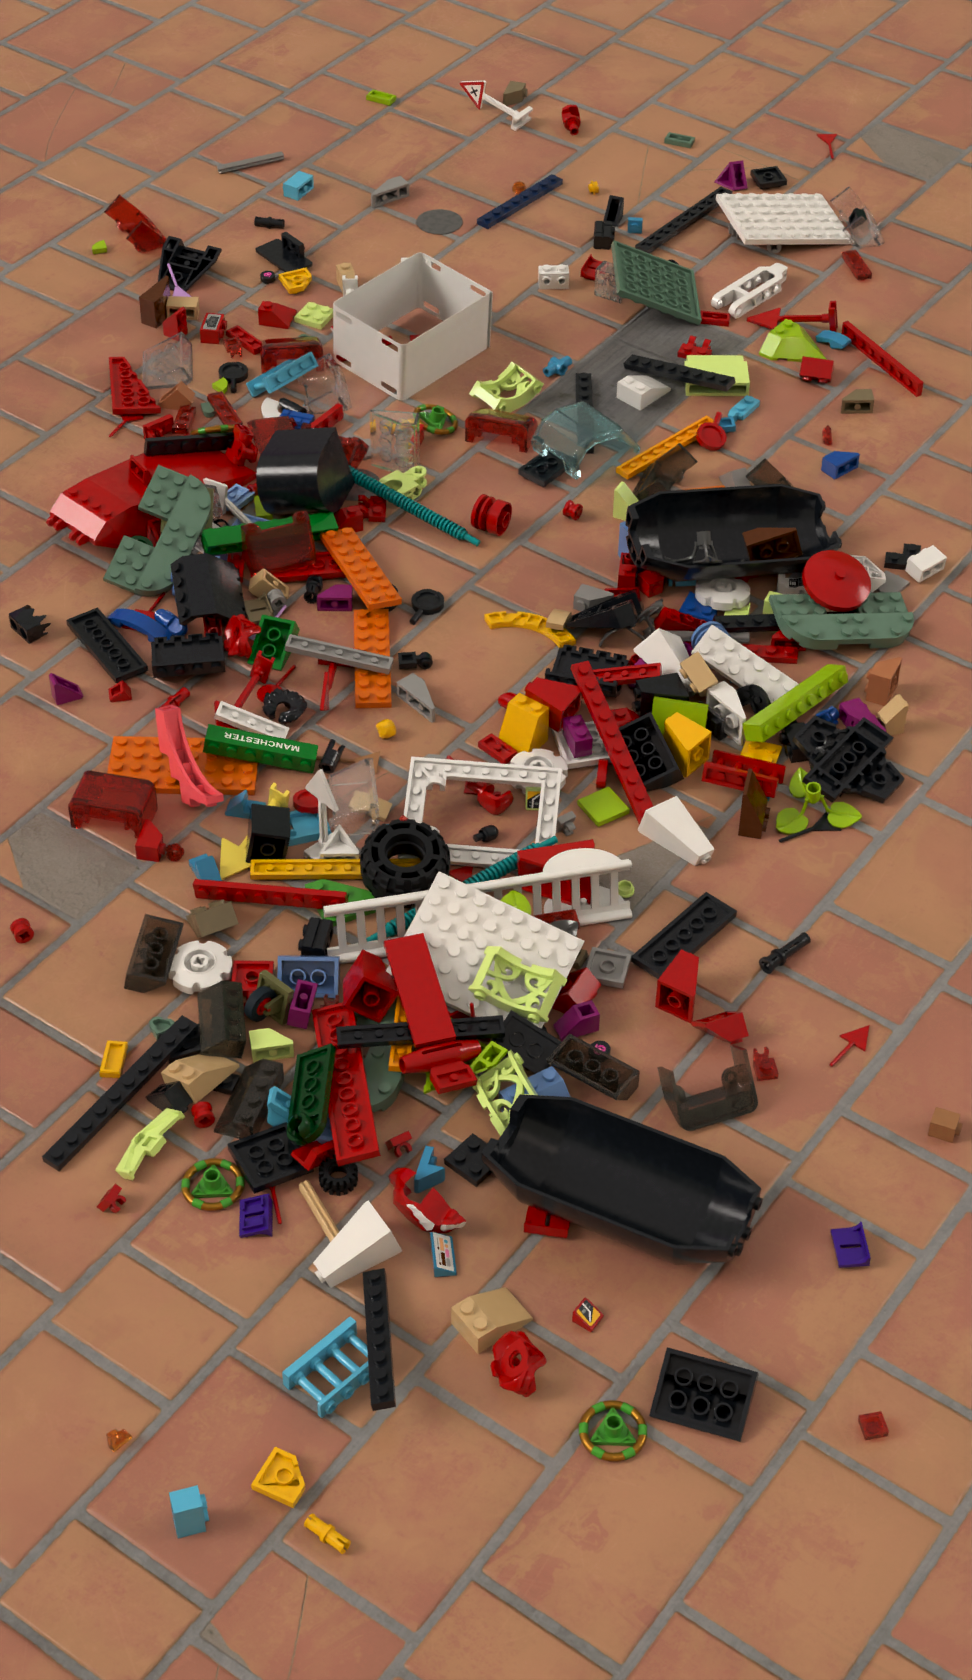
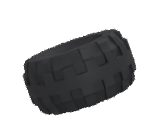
[360,819,450,908]

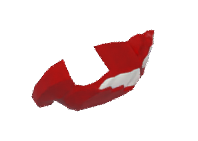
[388,1168,467,1233]

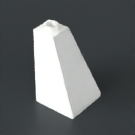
[633,628,695,697]
[638,796,715,866]
[313,1200,402,1288]

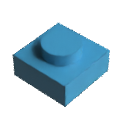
[627,217,643,234]
[719,417,736,433]

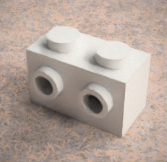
[538,264,569,289]
[905,545,947,583]

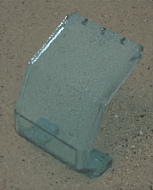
[531,401,641,480]

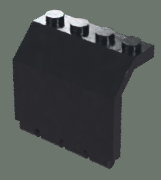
[170,553,247,626]
[151,632,226,678]
[545,644,629,698]

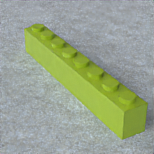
[742,664,848,742]

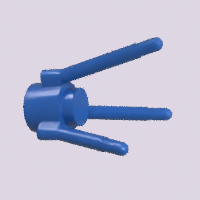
[805,706,840,725]

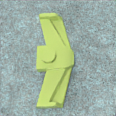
[115,1108,185,1181]

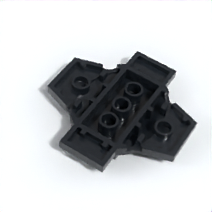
[792,716,905,803]

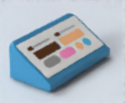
[430,1232,457,1277]

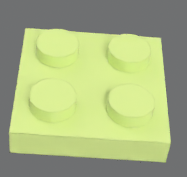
[294,302,333,330]

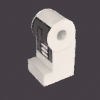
[777,574,808,594]

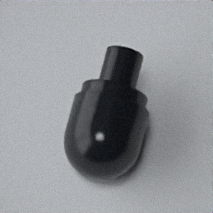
[473,825,499,842]

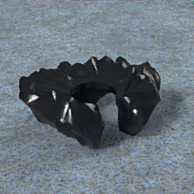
[262,688,307,725]

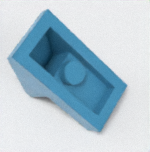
[225,790,266,819]
[189,854,222,881]
[414,1146,445,1193]

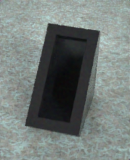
[603,195,624,226]

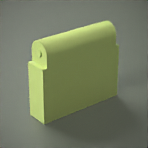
[684,355,750,396]

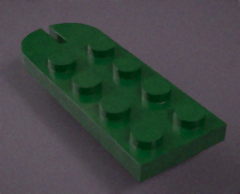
[287,1043,336,1145]

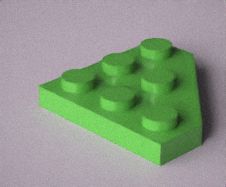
[305,879,376,927]

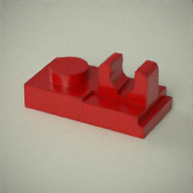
[143,414,174,439]

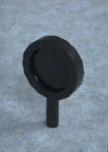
[218,362,248,393]
[409,589,444,625]

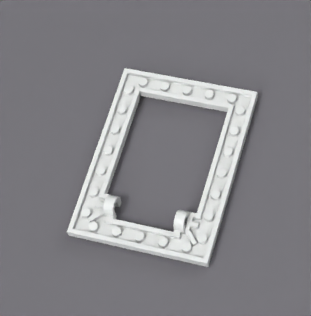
[398,757,562,870]

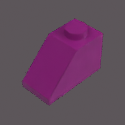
[317,584,353,611]

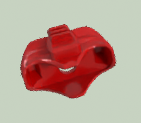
[223,614,261,658]
[490,1331,547,1397]

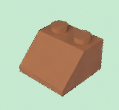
[864,657,902,706]

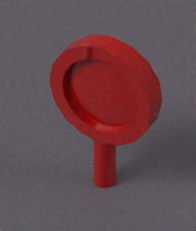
[696,412,727,451]
[293,789,328,814]

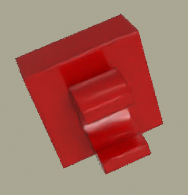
[385,1131,412,1157]
[96,1183,126,1213]

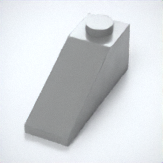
[371,176,409,208]
[397,673,435,723]

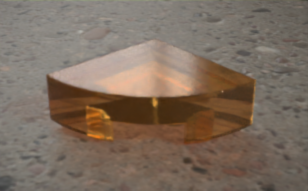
[106,1429,132,1452]

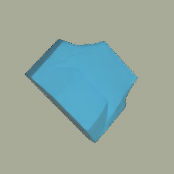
[267,1086,291,1127]

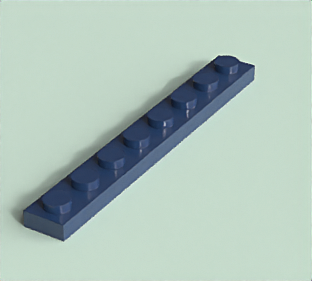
[477,174,563,229]

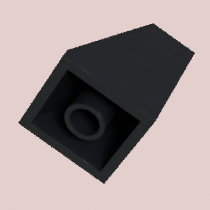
[632,673,689,716]
[246,804,290,863]

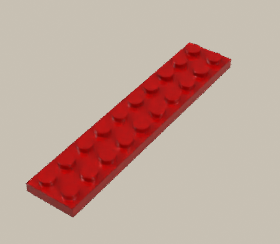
[312,1002,381,1166]

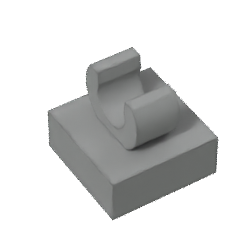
[556,811,576,836]

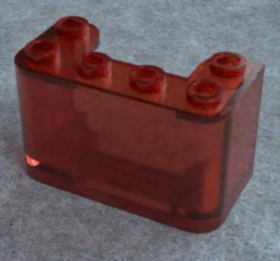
[68,771,158,838]

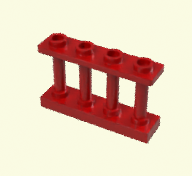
[701,749,786,798]

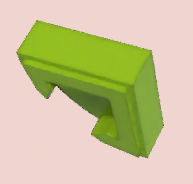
[92,240,107,254]
[212,377,228,394]

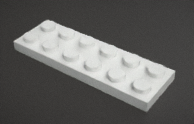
[691,625,798,703]

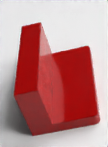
[291,1140,335,1171]

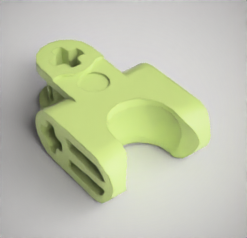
[379,466,427,500]

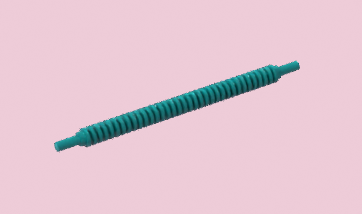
[349,465,481,546]
[366,836,558,942]

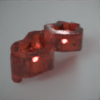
[822,425,832,446]

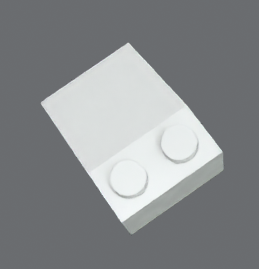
[616,375,671,411]
[706,681,746,746]

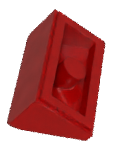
[129,455,152,485]

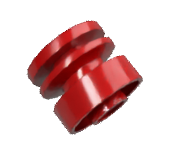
[471,494,512,536]

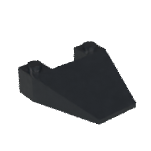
[566,588,644,629]

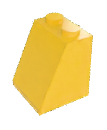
[498,693,549,754]
[663,712,712,778]

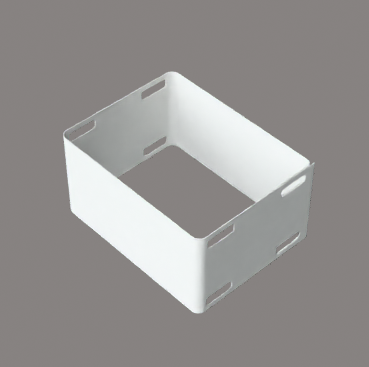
[333,252,493,401]

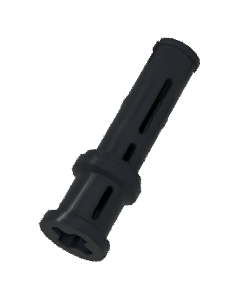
[759,932,811,974]

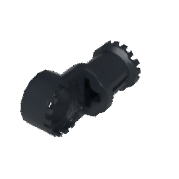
[304,575,323,604]

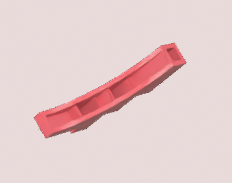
[155,705,224,807]

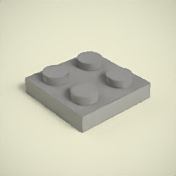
[586,947,631,989]

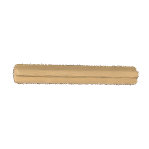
[299,1180,339,1242]

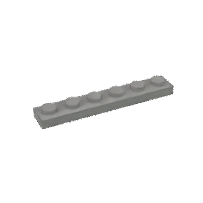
[285,634,394,675]

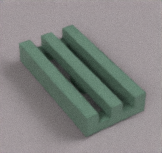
[664,132,695,148]

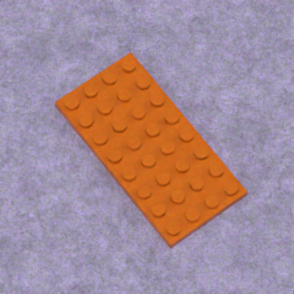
[104,736,259,795]

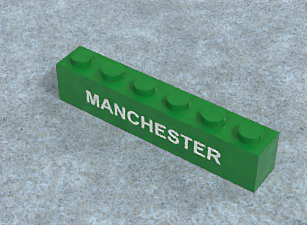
[203,724,318,773]

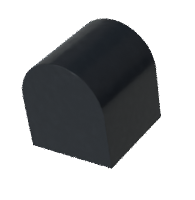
[256,427,355,515]

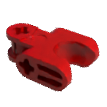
[225,424,258,466]

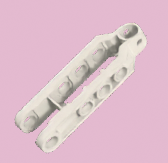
[711,263,788,319]

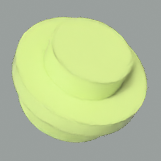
[618,880,635,898]

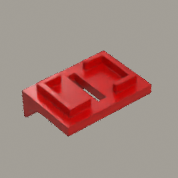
[580,254,610,281]
[524,1206,570,1238]

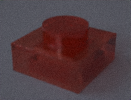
[858,1411,889,1441]

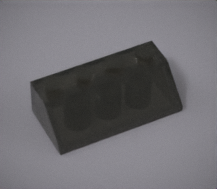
[124,914,184,993]
[197,981,246,1058]
[546,1033,640,1100]
[214,1059,284,1139]

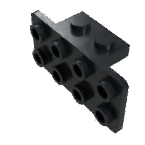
[255,232,312,272]

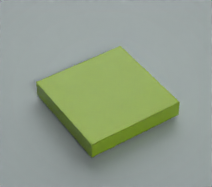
[577,787,630,827]

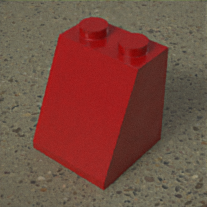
[524,677,582,733]
[343,949,399,1023]
[655,949,699,1023]

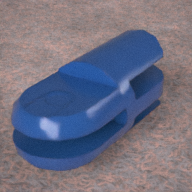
[154,609,188,636]

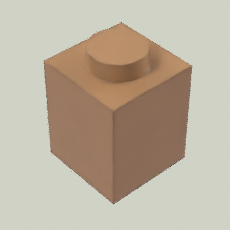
[928,1107,963,1143]

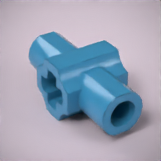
[543,355,572,377]

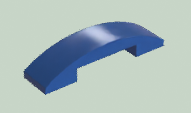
[107,609,173,642]

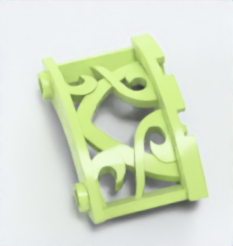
[469,362,544,414]
[468,946,567,1024]
[472,1050,542,1136]

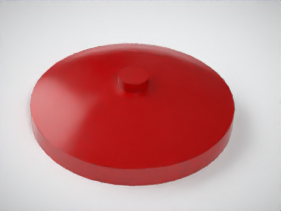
[802,550,871,612]

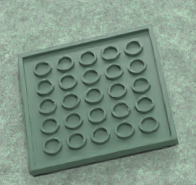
[611,240,702,325]

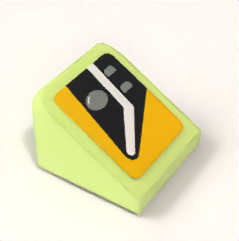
[525,787,541,810]

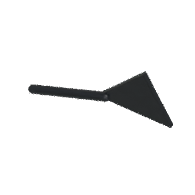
[779,812,842,843]

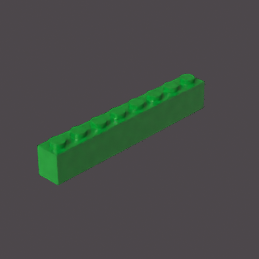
[201,512,338,556]

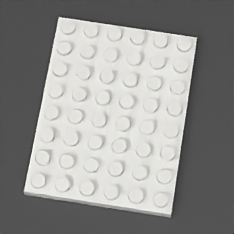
[715,193,853,245]
[386,871,585,1029]

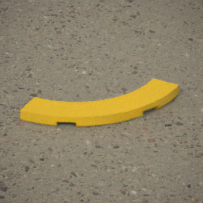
[484,611,576,648]

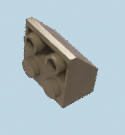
[186,899,239,937]

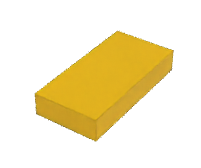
[99,1040,128,1078]

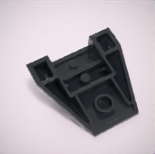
[158,236,222,292]

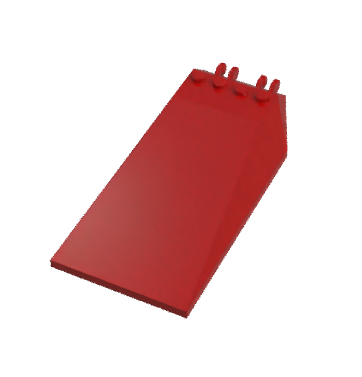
[46,433,256,549]

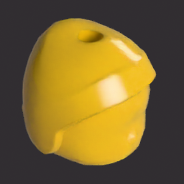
[376,719,396,739]

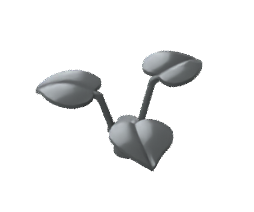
[664,531,745,564]
[599,599,663,648]

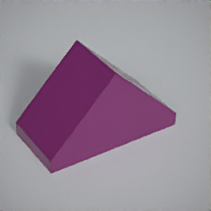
[49,673,84,705]

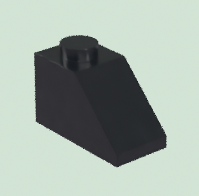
[146,1081,193,1113]

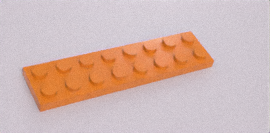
[320,527,402,610]
[354,609,392,709]

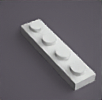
[214,701,289,739]

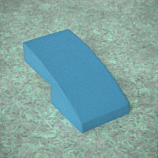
[815,330,851,349]

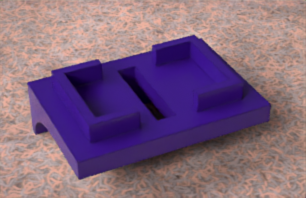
[239,1193,273,1238]
[830,1222,871,1268]

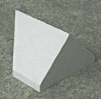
[320,824,359,859]

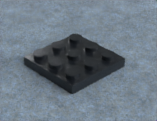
[228,1122,314,1194]

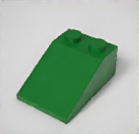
[247,615,300,671]

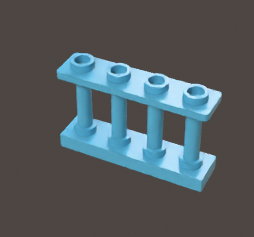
[246,352,319,397]
[282,1316,369,1418]

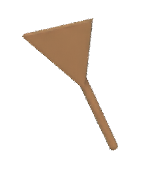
[316,751,380,774]

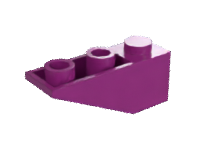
[839,697,887,733]

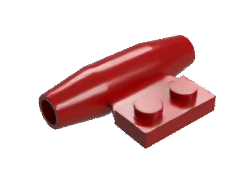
[399,1039,481,1094]

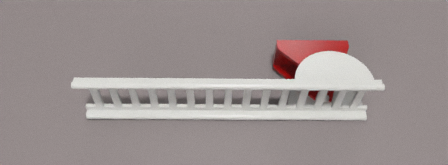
[323,839,632,964]

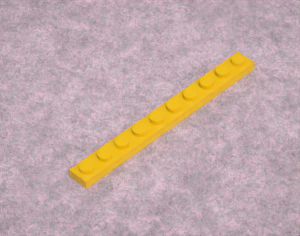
[250,858,422,880]

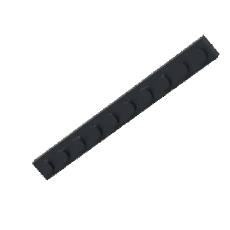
[635,186,733,254]
[42,1015,199,1171]

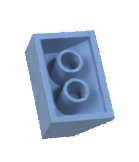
[277,955,340,998]
[499,1066,570,1112]

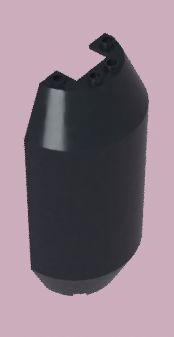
[626,484,842,582]
[481,1094,763,1265]

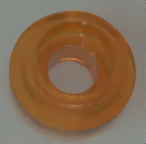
[512,181,526,194]

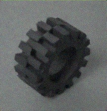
[319,1154,358,1196]

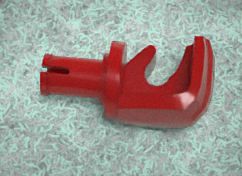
[562,105,581,135]
[466,781,514,815]

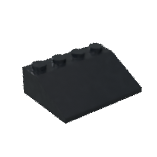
[619,712,684,791]
[649,1347,759,1442]

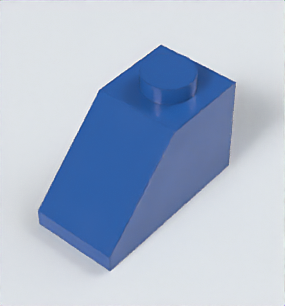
[821,451,860,480]

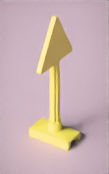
[220,783,290,880]

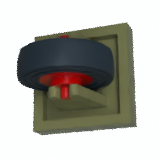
[244,969,294,1025]

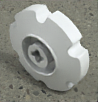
[695,578,750,611]
[510,749,568,794]
[167,940,233,995]

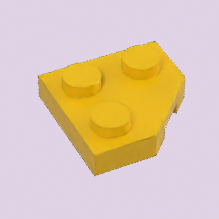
[278,268,312,294]
[251,1447,305,1508]

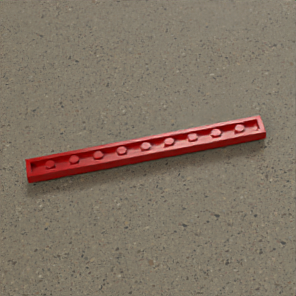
[570,661,653,825]

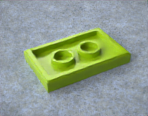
[652,696,709,735]

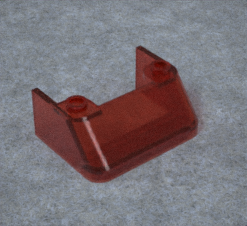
[104,194,167,252]

